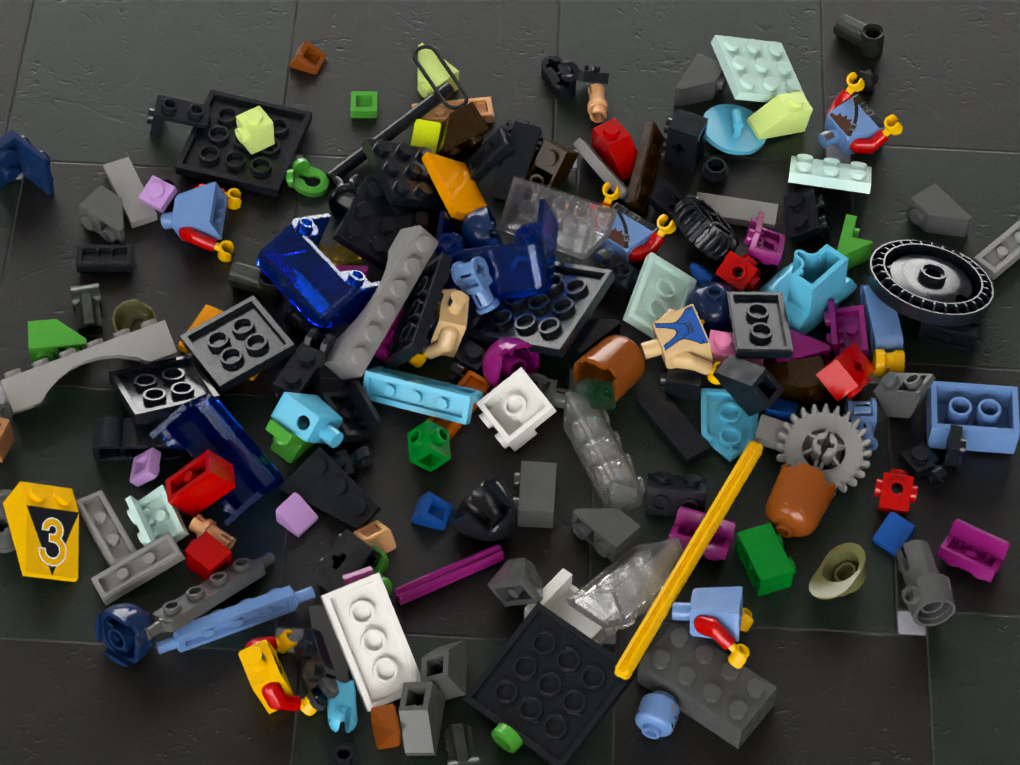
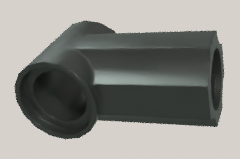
[833,14,885,58]
[228,262,285,303]
[70,283,103,338]
[444,723,480,765]

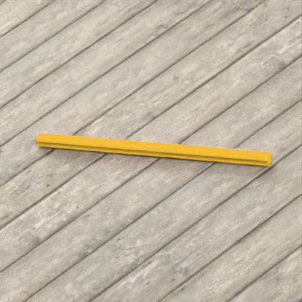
[614,440,763,680]

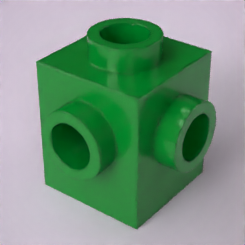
[407,420,451,472]

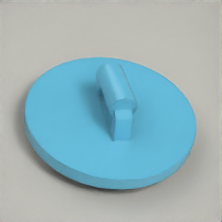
[703,104,766,155]

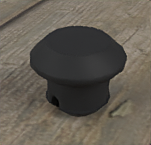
[855,69,878,92]

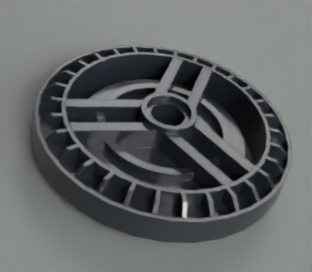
[866,239,994,326]

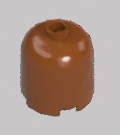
[573,335,646,406]
[765,462,836,538]

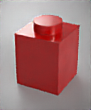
[185,531,233,581]

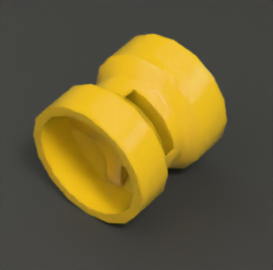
[873,349,905,378]

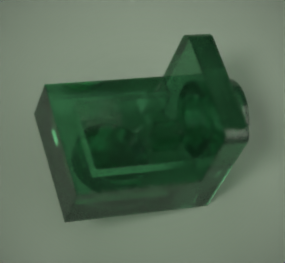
[568,378,616,411]

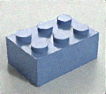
[926,381,1020,454]

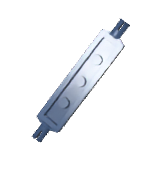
[155,585,315,655]

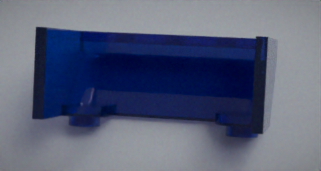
[435,198,559,303]
[256,213,381,328]
[149,393,284,526]

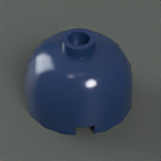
[457,206,506,262]
[685,281,734,337]
[94,603,156,667]

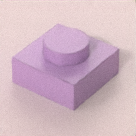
[138,175,178,213]
[129,447,161,487]

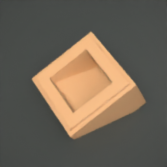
[353,520,396,553]

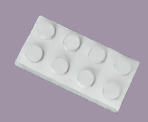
[320,572,421,712]

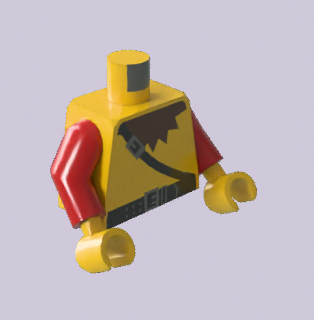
[238,629,318,716]

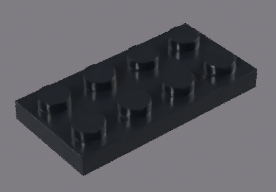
[383,253,453,370]

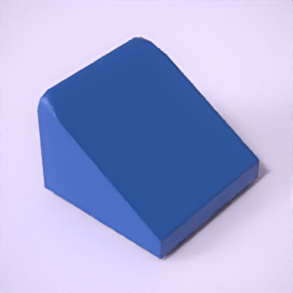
[765,398,799,424]
[411,491,453,531]
[872,511,915,557]

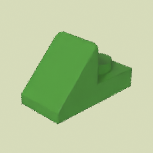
[837,214,873,269]
[265,419,314,463]

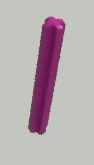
[394,544,505,605]

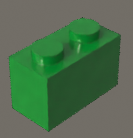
[735,523,796,597]

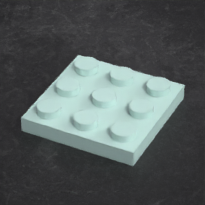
[711,35,805,103]

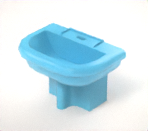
[759,244,857,335]

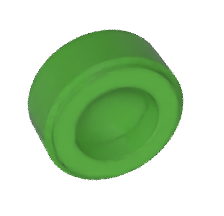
[491,723,523,753]

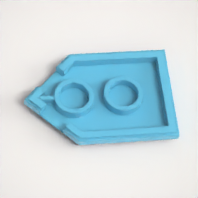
[700,388,759,462]

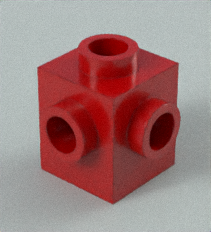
[715,250,761,292]
[874,469,918,515]

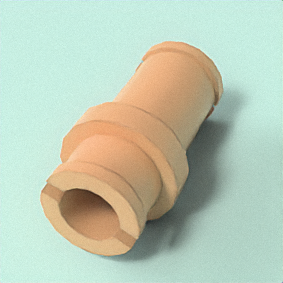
[587,83,608,123]
[189,514,236,550]

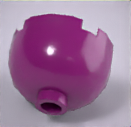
[482,337,539,388]

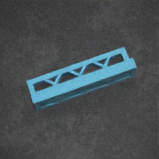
[363,366,483,425]

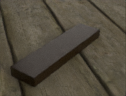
[625,121,665,219]

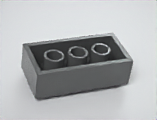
[637,621,777,749]

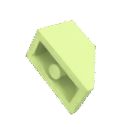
[417,43,459,98]
[747,91,813,140]

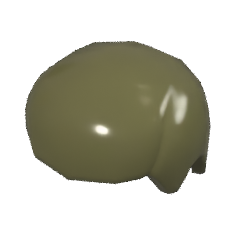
[112,299,158,332]

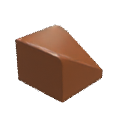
[371,704,401,750]

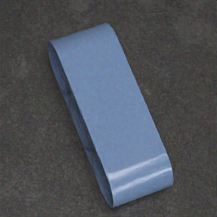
[860,285,903,354]

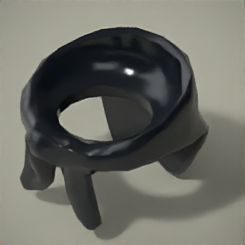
[328,174,359,221]

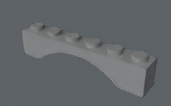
[324,225,439,380]
[0,318,177,415]

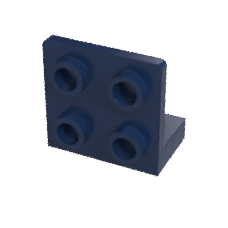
[0,129,54,196]

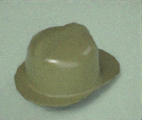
[809,543,867,599]

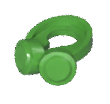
[286,158,329,197]

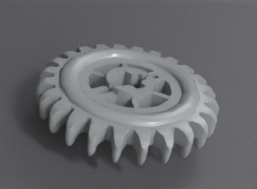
[775,403,872,496]

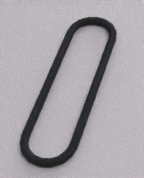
[412,45,469,110]

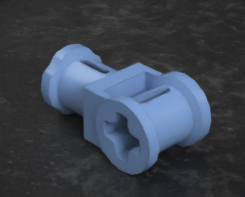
[451,256,500,315]
[844,398,878,451]

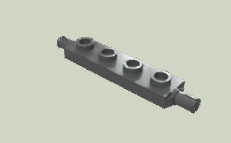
[144,552,276,641]

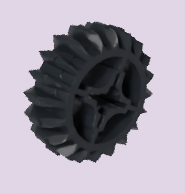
[672,195,739,261]

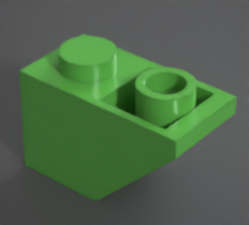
[28,319,87,363]

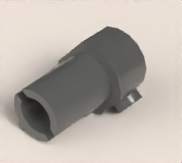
[895,540,956,627]

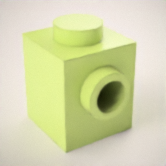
[235,105,275,155]

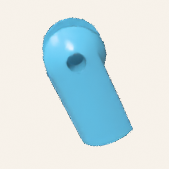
[326,680,358,733]

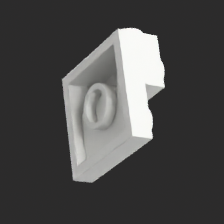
[476,367,556,451]

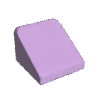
[276,492,319,538]

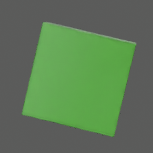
[350,91,378,118]

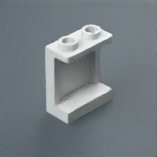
[524,568,621,645]

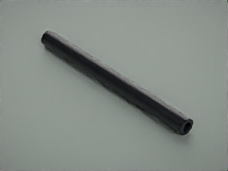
[326,82,455,184]

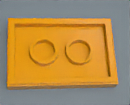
[422,152,487,221]

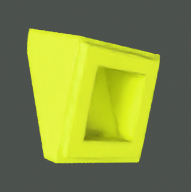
[410,119,442,154]

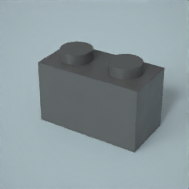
[513,461,557,528]

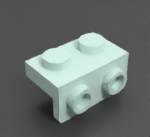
[125,485,189,546]

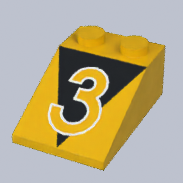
[3,481,79,582]

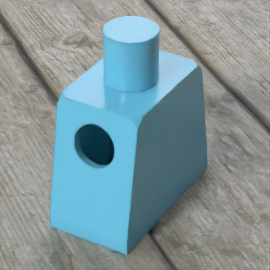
[271,392,344,448]

